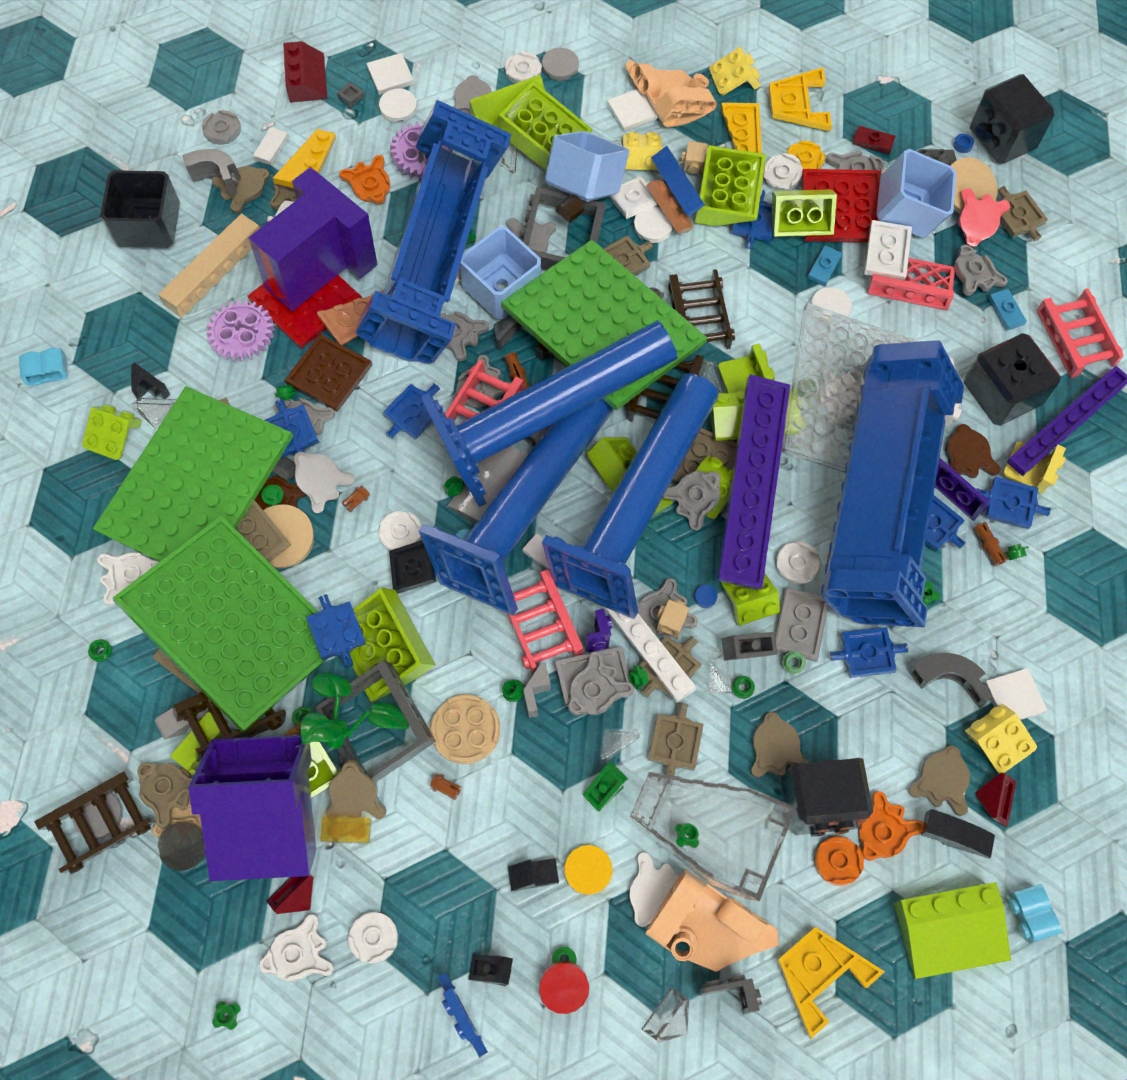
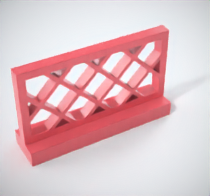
[867,258,955,310]

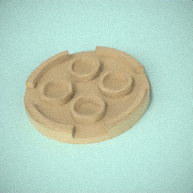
[950,157,998,213]
[263,505,314,569]
[430,694,500,764]

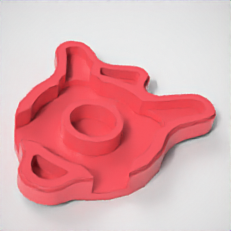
[958,188,1010,247]

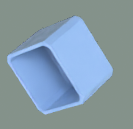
[545,131,629,202]
[877,149,956,238]
[460,227,541,319]

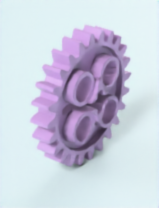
[390,121,453,180]
[206,300,275,362]

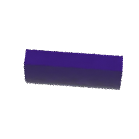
[935,458,990,521]

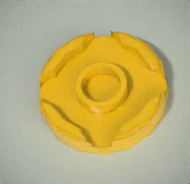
[787,140,825,169]
[564,845,613,895]

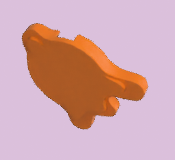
[339,155,390,205]
[859,791,923,861]

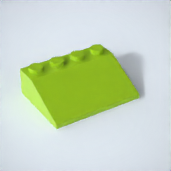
[495,81,593,171]
[695,145,766,226]
[350,588,436,702]
[894,882,1011,979]

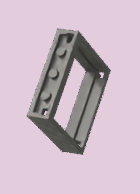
[520,187,606,270]
[315,660,436,782]

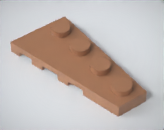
[317,290,384,346]

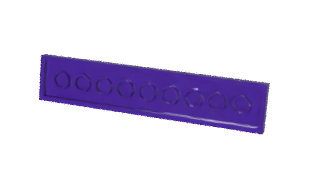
[717,374,791,590]

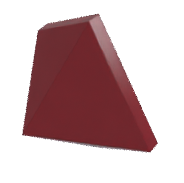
[975,773,1016,827]
[266,874,314,914]

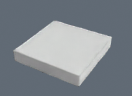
[366,53,414,95]
[607,89,658,132]
[609,176,659,219]
[984,668,1048,720]

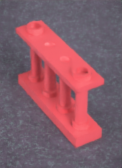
[1036,288,1124,378]
[439,360,525,437]
[507,569,583,675]

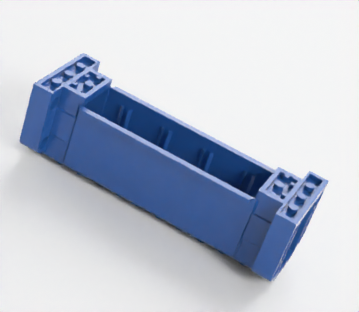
[356,100,511,364]
[821,340,964,628]

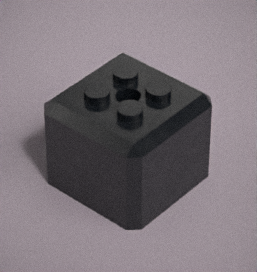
[970,74,1054,164]
[100,170,180,248]
[964,333,1061,426]
[781,758,873,837]

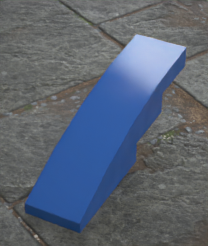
[651,146,705,217]

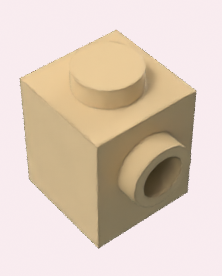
[681,141,708,175]
[657,600,690,639]

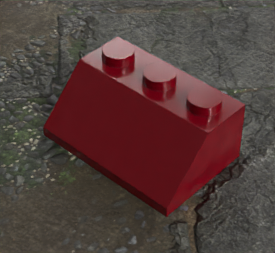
[283,41,328,103]

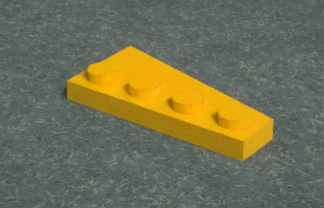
[721,103,762,154]
[273,129,336,188]

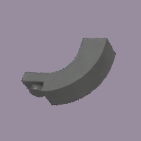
[182,149,241,195]
[908,653,993,708]

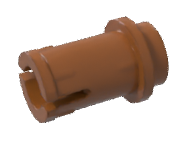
[342,486,370,513]
[430,774,462,800]

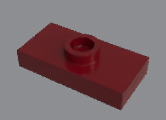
[853,126,896,155]

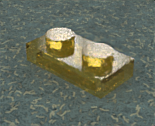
[320,817,372,844]

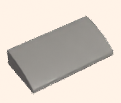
[447,446,527,525]

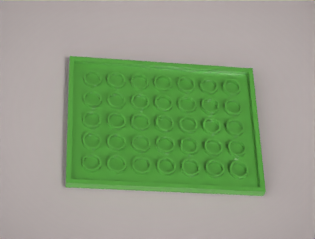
[501,240,707,411]
[93,386,293,562]
[113,515,327,733]

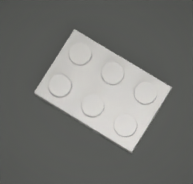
[864,220,912,281]

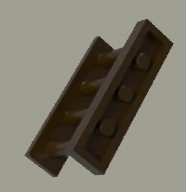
[668,269,735,350]
[626,355,704,422]
[173,692,286,762]
[34,771,156,875]

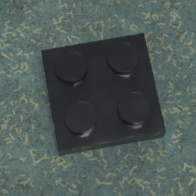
[389,540,436,594]

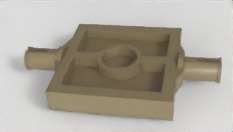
[998,186,1048,241]
[604,235,653,276]
[638,635,702,700]
[648,703,704,782]

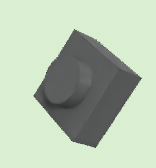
[337,82,365,108]
[272,457,295,480]

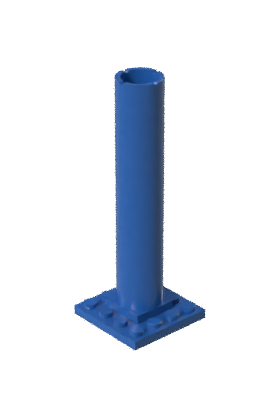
[421,320,678,507]
[542,373,719,619]
[418,399,614,616]

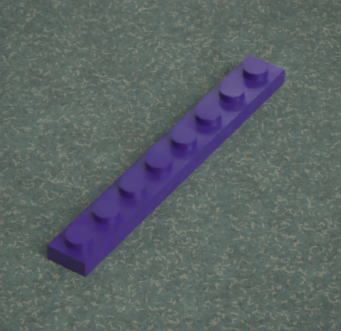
[1006,366,1127,476]

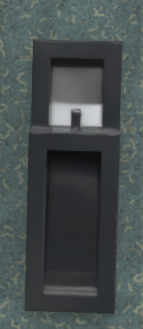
[921,809,995,859]

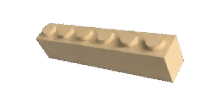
[158,213,260,318]

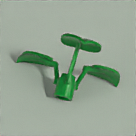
[300,673,409,749]

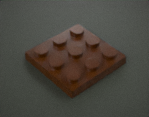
[285,334,373,412]

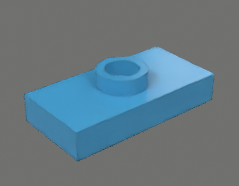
[807,246,843,287]
[988,289,1027,331]

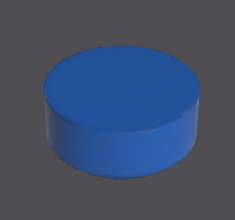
[953,134,974,153]
[694,585,718,608]

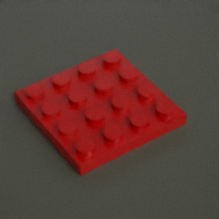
[802,169,882,243]
[247,275,362,350]

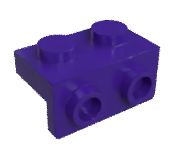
[586,608,612,653]

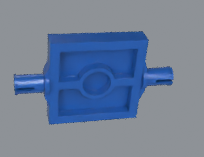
[731,190,773,249]
[383,383,443,440]
[265,399,320,459]
[977,476,1051,529]
[925,494,966,552]
[306,594,366,668]
[829,627,908,678]
[437,972,488,1058]

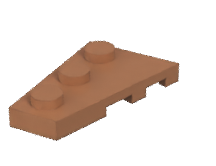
[646,180,693,234]

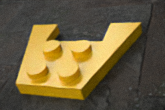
[768,67,832,132]
[777,927,885,1039]

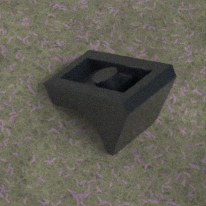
[131,363,171,400]
[508,858,559,892]
[468,954,513,986]

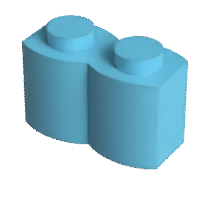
[19,348,68,385]
[1008,884,1062,944]

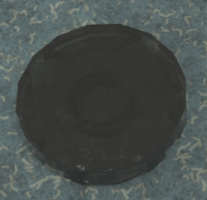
[158,821,206,871]

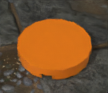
[815,836,864,886]

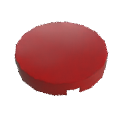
[539,961,589,1014]

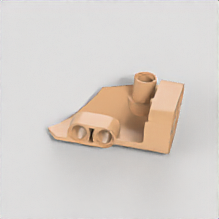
[625,60,717,127]
[645,868,779,972]

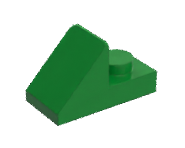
[582,762,628,812]

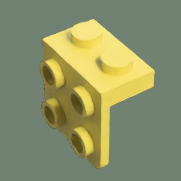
[709,46,761,96]
[623,132,662,170]
[1003,441,1066,494]
[965,704,1037,773]

